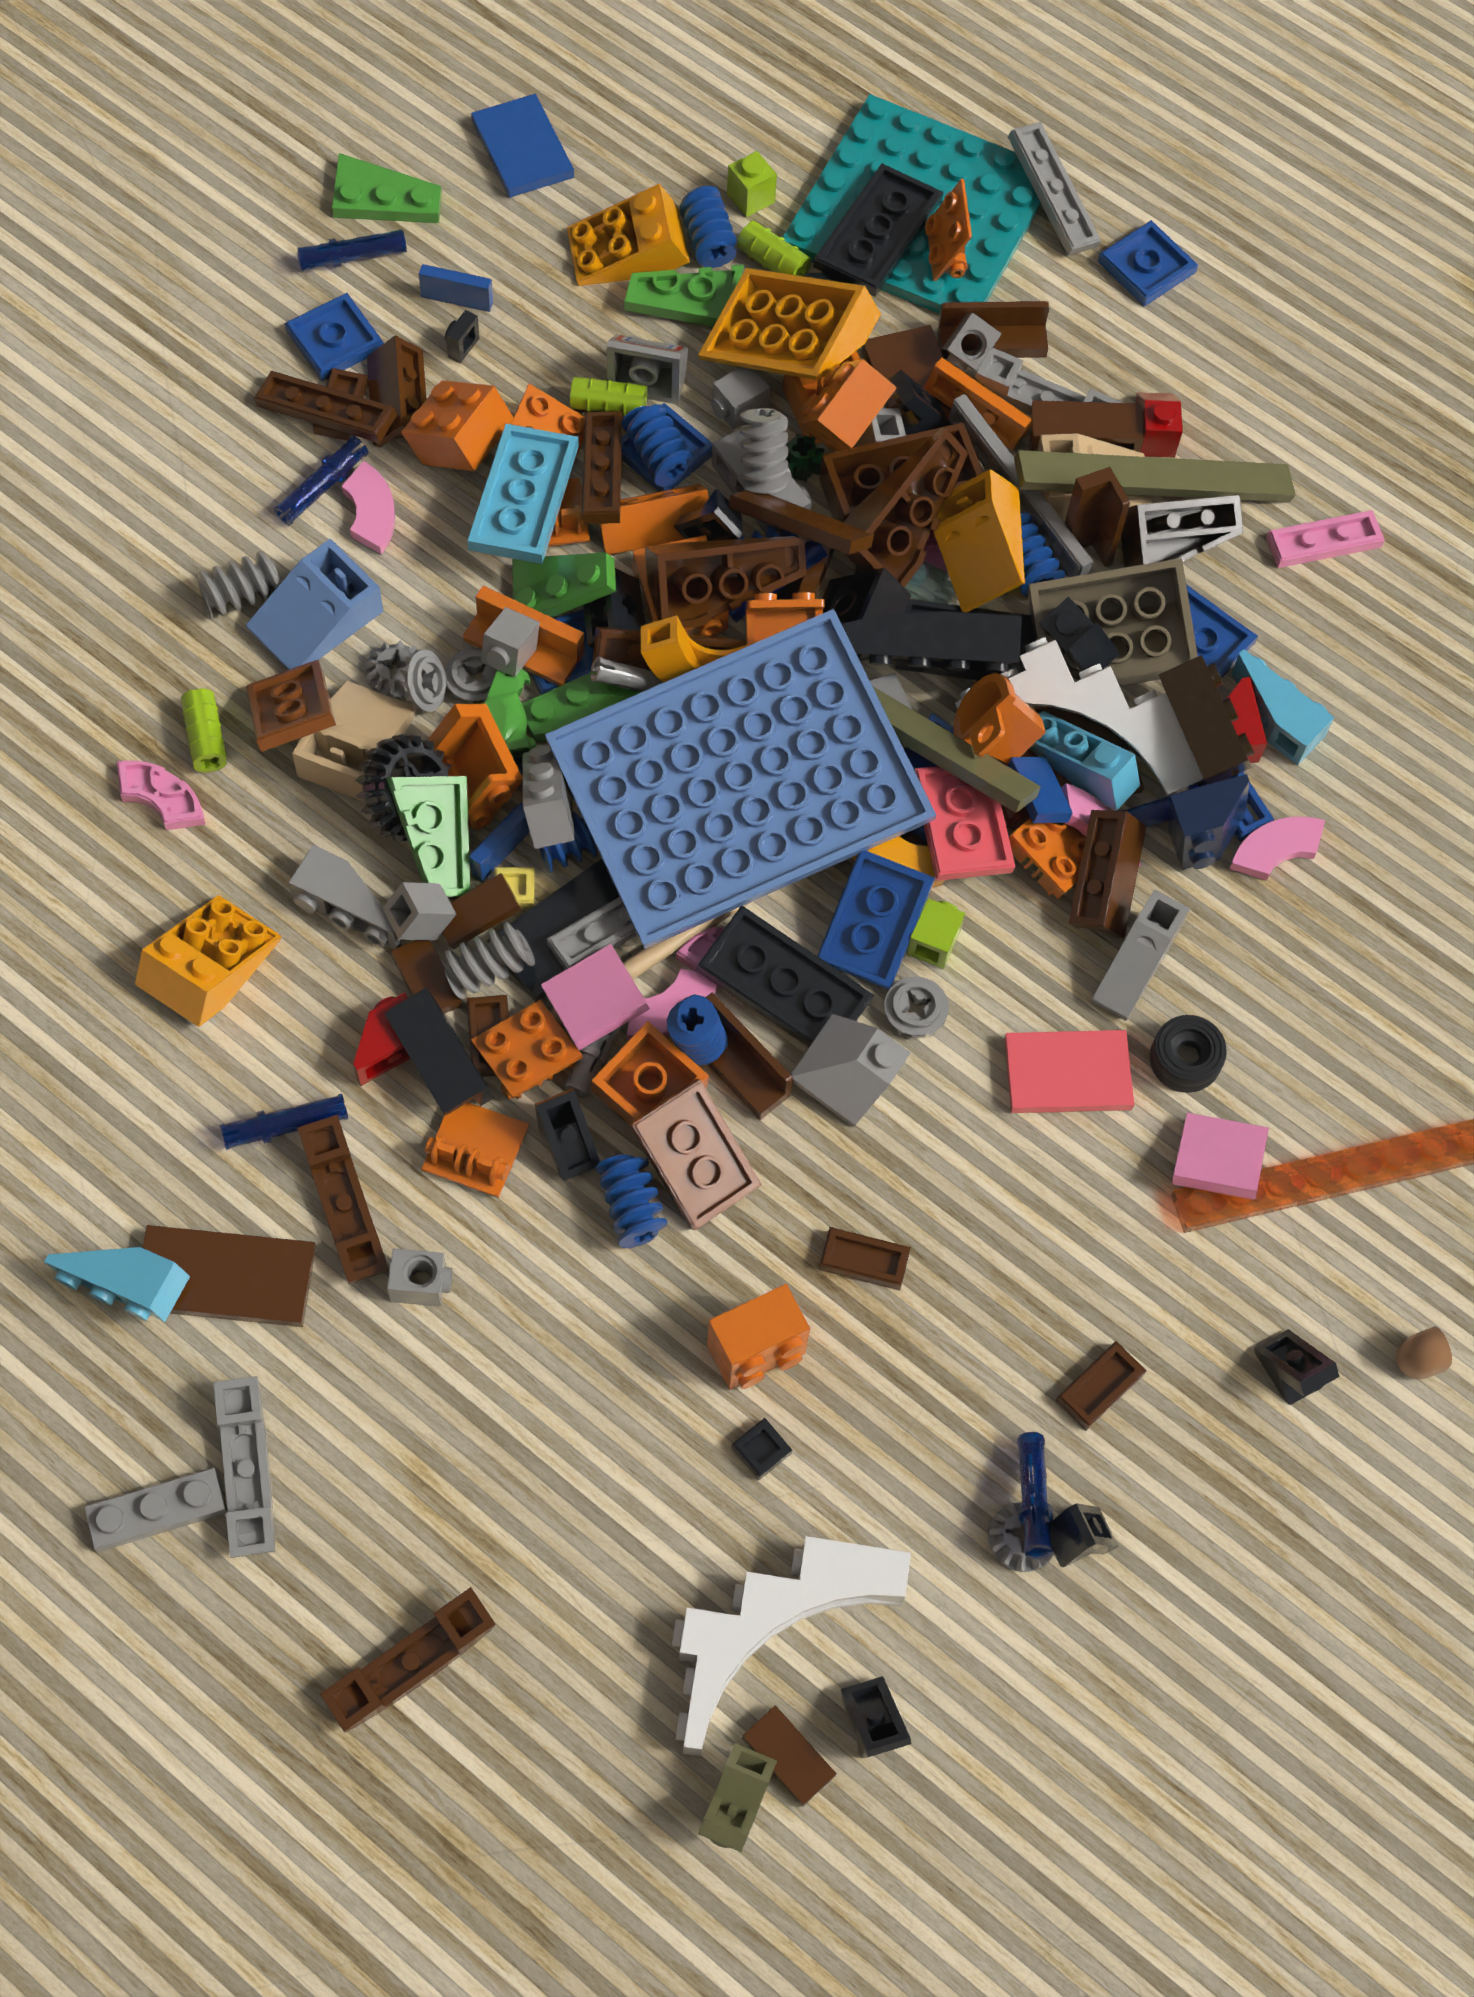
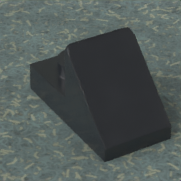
[890,370,952,435]
[673,489,743,541]
[1039,597,1120,671]
[534,1088,601,1181]
[1254,1329,1340,1405]
[1043,1503,1118,1567]
[841,1676,911,1758]

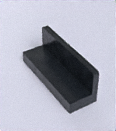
[385,987,495,1115]

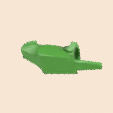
[483,669,536,803]

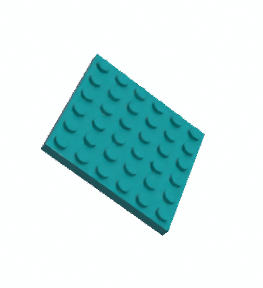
[783,94,1042,314]

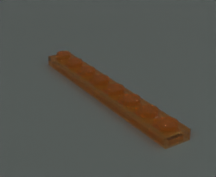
[1171,1119,1474,1233]

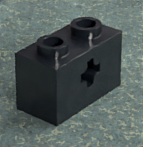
[583,568,645,648]

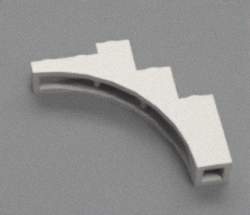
[955,637,1204,795]
[672,1536,911,1757]

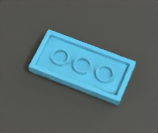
[467,424,579,564]

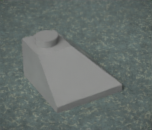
[791,1014,910,1127]

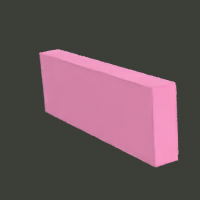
[1266,510,1385,568]

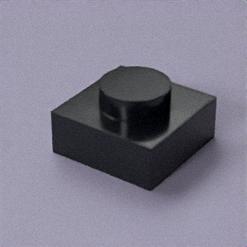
[445,310,480,364]

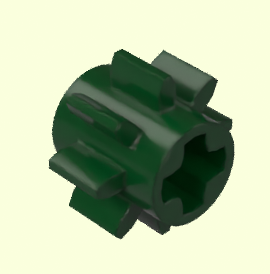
[785,434,825,482]

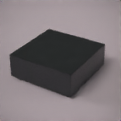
[731,1418,793,1480]

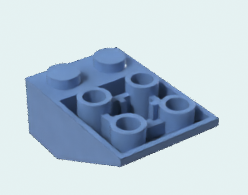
[246,538,383,670]

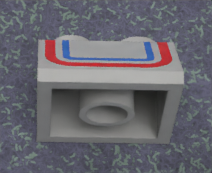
[607,334,688,405]

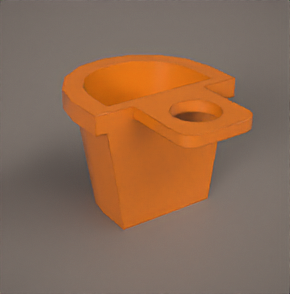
[953,673,1046,764]

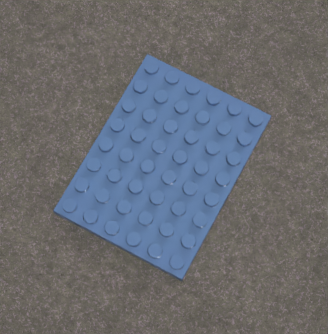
[545,609,937,949]

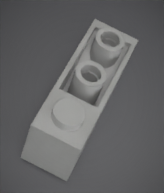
[289,844,401,949]
[1091,889,1190,1021]

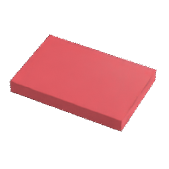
[914,766,1015,881]
[1004,1030,1134,1113]

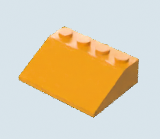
[698,268,881,381]

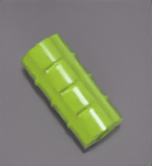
[737,220,811,277]
[570,376,648,416]
[181,688,227,773]

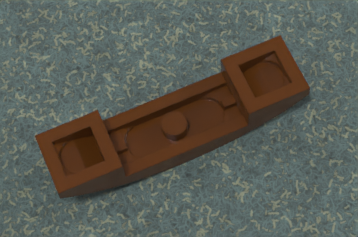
[297,1115,389,1284]
[320,1587,496,1733]

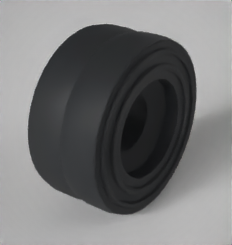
[1150,1015,1227,1093]

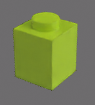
[727,151,777,217]
[907,898,965,969]

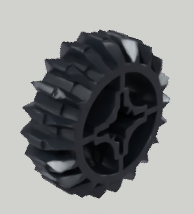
[355,734,453,842]

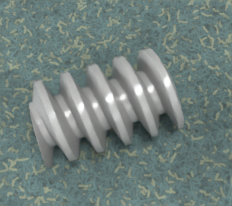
[740,408,788,494]
[198,551,281,618]
[444,921,535,1000]

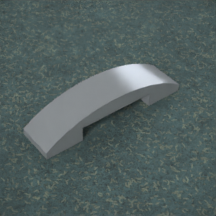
[975,347,1124,415]
[213,1376,276,1558]

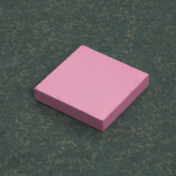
[541,944,650,1051]
[1172,1113,1269,1200]

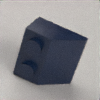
[1168,774,1250,870]

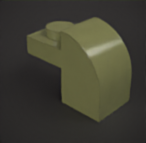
[698,1743,777,1852]

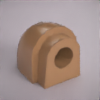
[1396,1326,1452,1380]

